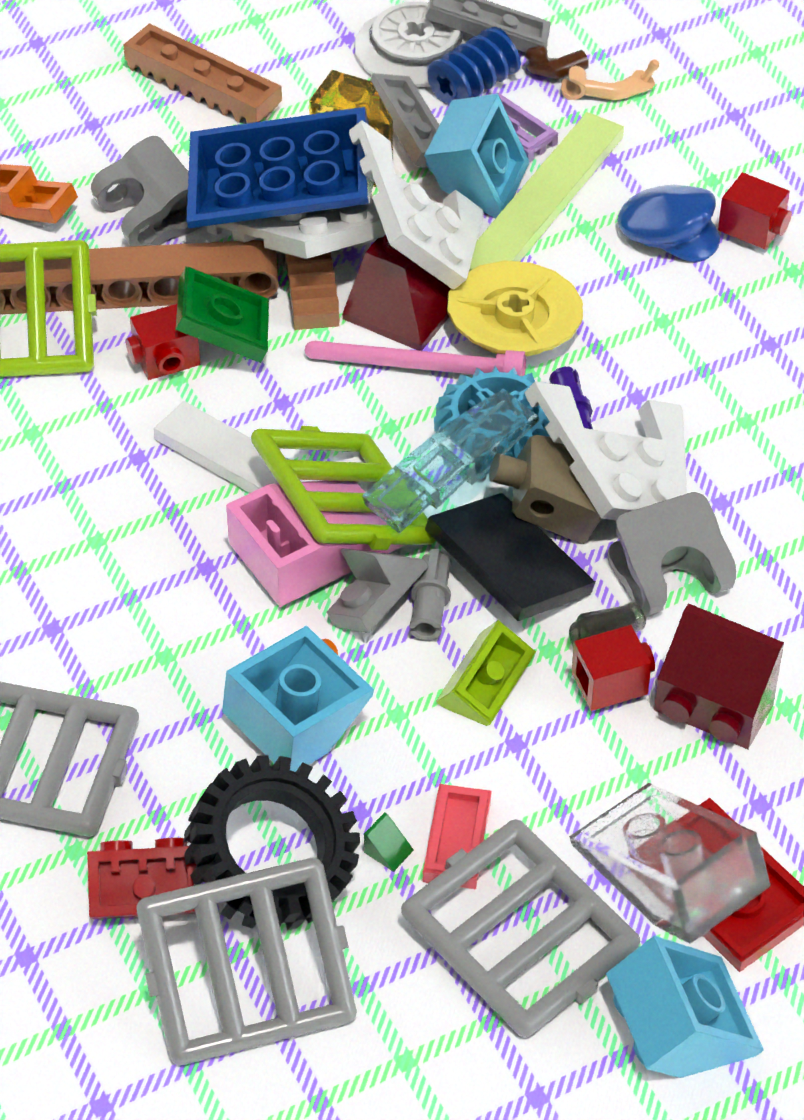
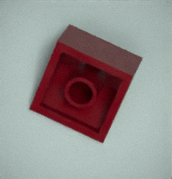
[654,603,785,750]

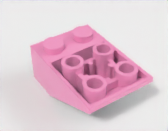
[226,481,405,607]

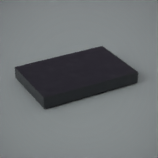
[425,493,596,621]

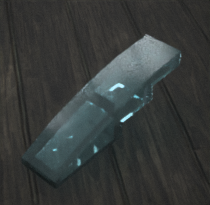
[362,389,539,534]

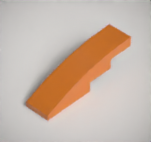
[0,164,78,224]

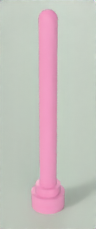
[304,340,526,377]

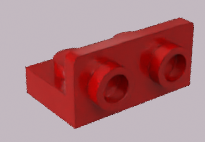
[87,837,197,920]

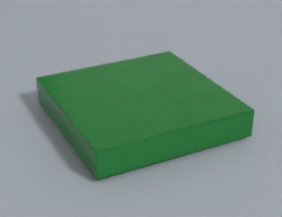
[176,266,269,363]

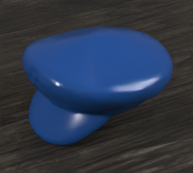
[617,184,720,262]

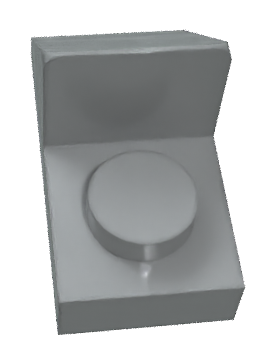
[326,548,428,633]

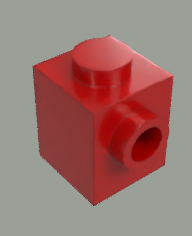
[718,172,792,250]
[125,304,201,380]
[571,625,655,711]

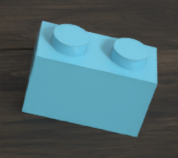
[424,94,530,218]
[222,625,374,772]
[606,936,764,1078]

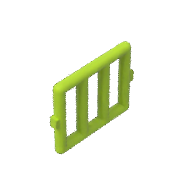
[0,240,97,377]
[251,425,436,550]

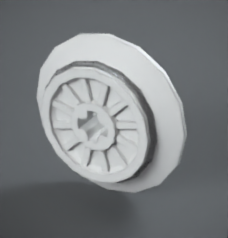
[355,1,475,87]

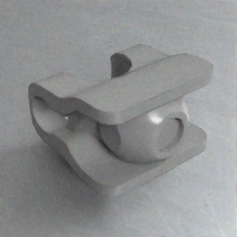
[91,136,201,246]
[607,492,736,616]

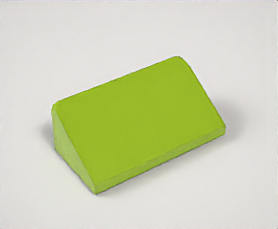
[436,620,536,726]

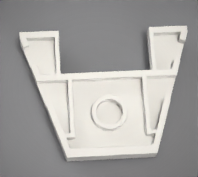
[349,120,483,290]
[206,193,385,259]
[524,381,687,521]

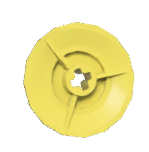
[447,260,583,357]

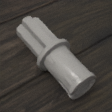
[409,549,451,640]

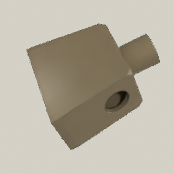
[489,435,601,544]

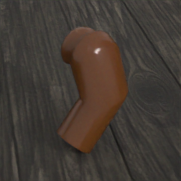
[525,45,589,80]

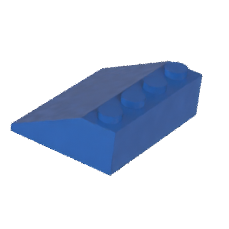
[187,107,374,229]

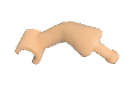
[561,59,659,100]

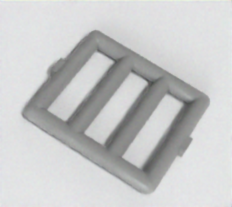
[0,681,139,836]
[401,819,640,1037]
[137,857,357,1065]

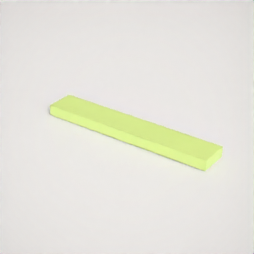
[469,112,624,271]

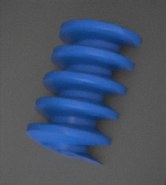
[427,26,521,104]

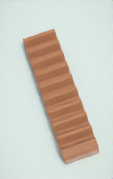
[123,23,282,123]
[284,252,340,330]

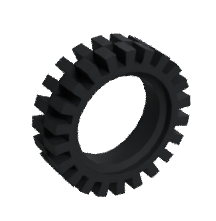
[183,755,360,931]

